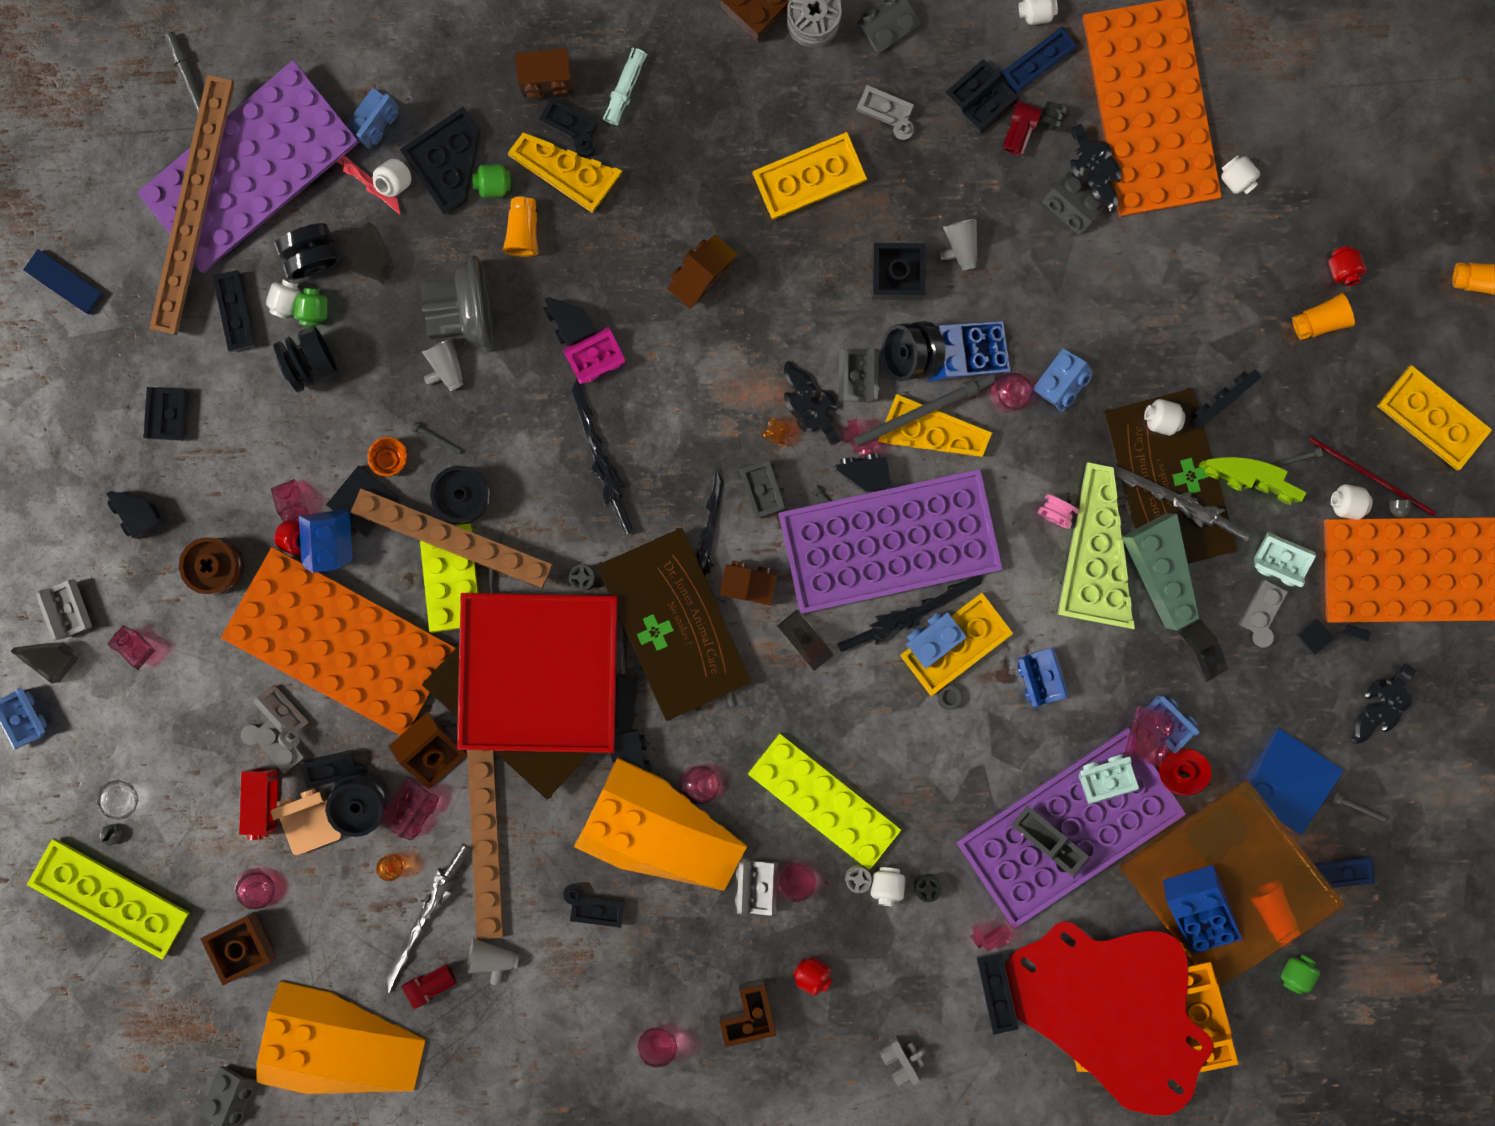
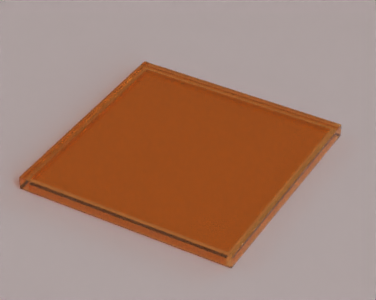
[1120,778,1345,988]

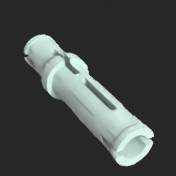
[603,48,647,125]

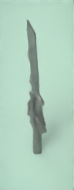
[1104,464,1252,542]
[386,843,471,993]

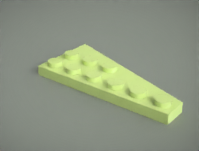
[1057,463,1135,629]

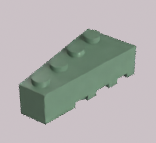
[1122,513,1199,630]

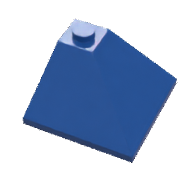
[1236,728,1344,835]

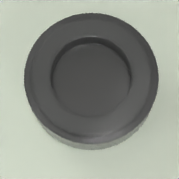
[936,684,963,710]

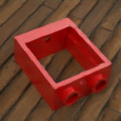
[239,768,279,840]

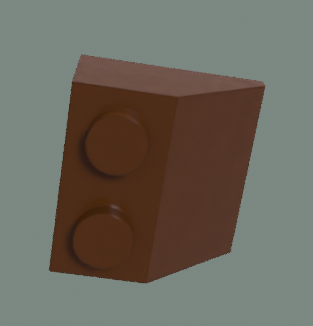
[389,712,467,789]

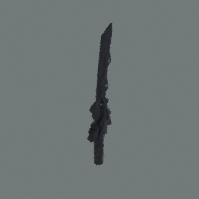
[572,378,634,536]
[696,468,723,577]
[837,574,984,653]

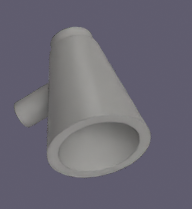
[939,218,977,270]
[421,338,464,391]
[467,938,519,985]

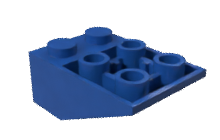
[929,321,1010,382]
[1163,865,1242,954]

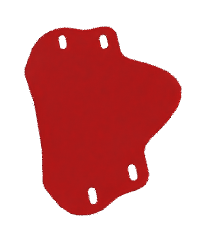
[1005,921,1213,1116]

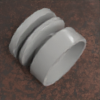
[787,0,842,48]

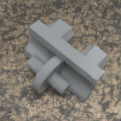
[879,1036,926,1087]

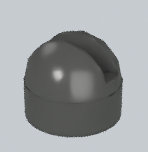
[1389,499,1411,517]
[100,824,123,846]

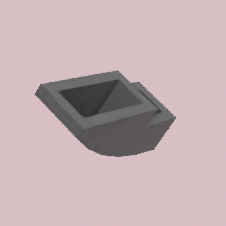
[1011,805,1091,879]

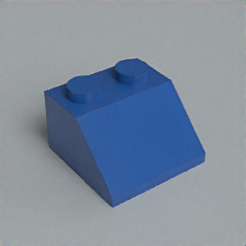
[299,509,353,573]

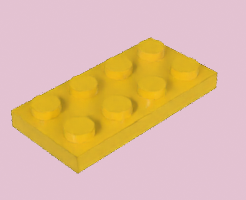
[752,132,867,220]
[1377,365,1492,470]
[900,592,1013,696]

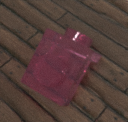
[843,419,879,456]
[271,479,309,522]
[107,626,155,670]
[970,923,1013,952]

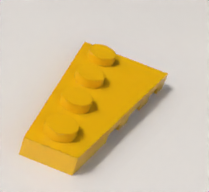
[508,133,622,214]
[877,394,992,457]

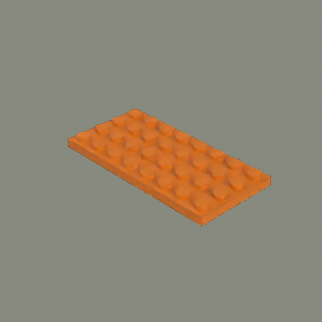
[1082,0,1222,217]
[1324,517,1495,622]
[220,547,455,735]

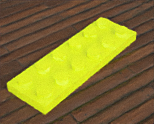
[748,733,901,871]
[27,838,190,960]

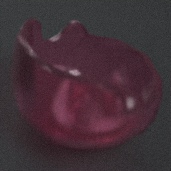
[990,373,1033,412]
[678,766,720,804]
[776,863,816,902]
[234,868,275,910]
[636,1027,677,1068]

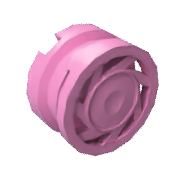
[1037,494,1079,529]

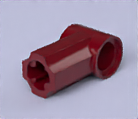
[1002,100,1042,156]
[401,963,457,1010]

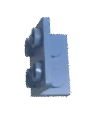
[346,88,399,149]

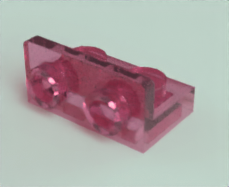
[1123,706,1175,766]
[381,777,440,841]

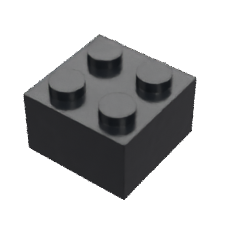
[871,243,926,300]

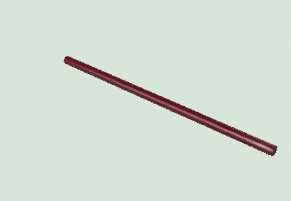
[1308,436,1436,516]

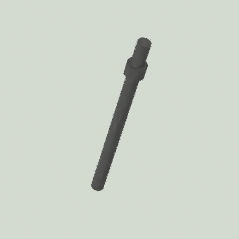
[165,32,202,115]
[853,374,996,447]

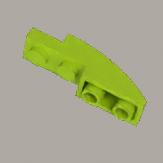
[1199,457,1306,505]

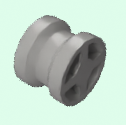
[845,865,872,893]

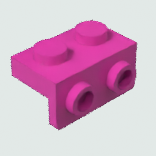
[563,326,626,384]

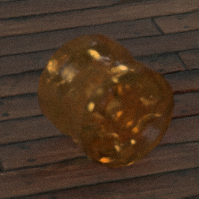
[761,417,792,447]
[376,853,405,881]

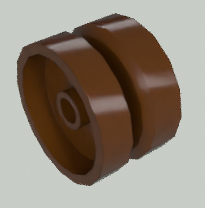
[178,537,244,595]

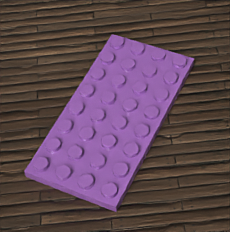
[137,60,360,273]
[778,469,1002,614]
[955,728,1186,929]

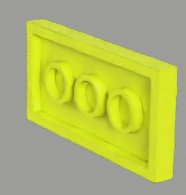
[420,524,479,633]

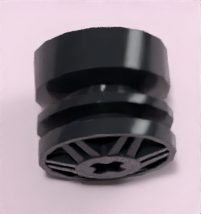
[273,325,338,393]

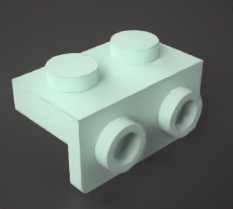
[1254,532,1316,587]
[1078,755,1139,805]

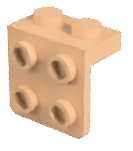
[270,788,342,855]

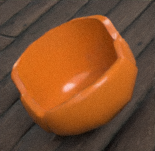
[367,436,407,477]

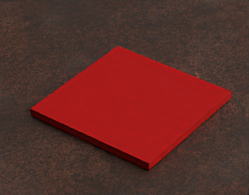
[457,593,618,753]

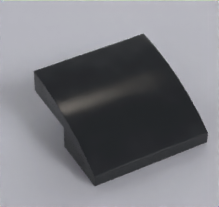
[945,59,1019,134]

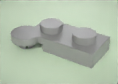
[856,85,914,141]
[1239,580,1287,648]
[253,685,309,750]
[241,720,306,774]

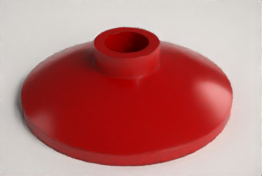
[1159,748,1212,796]

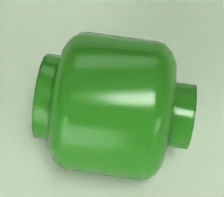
[473,164,511,198]
[293,288,328,326]
[1281,955,1320,995]

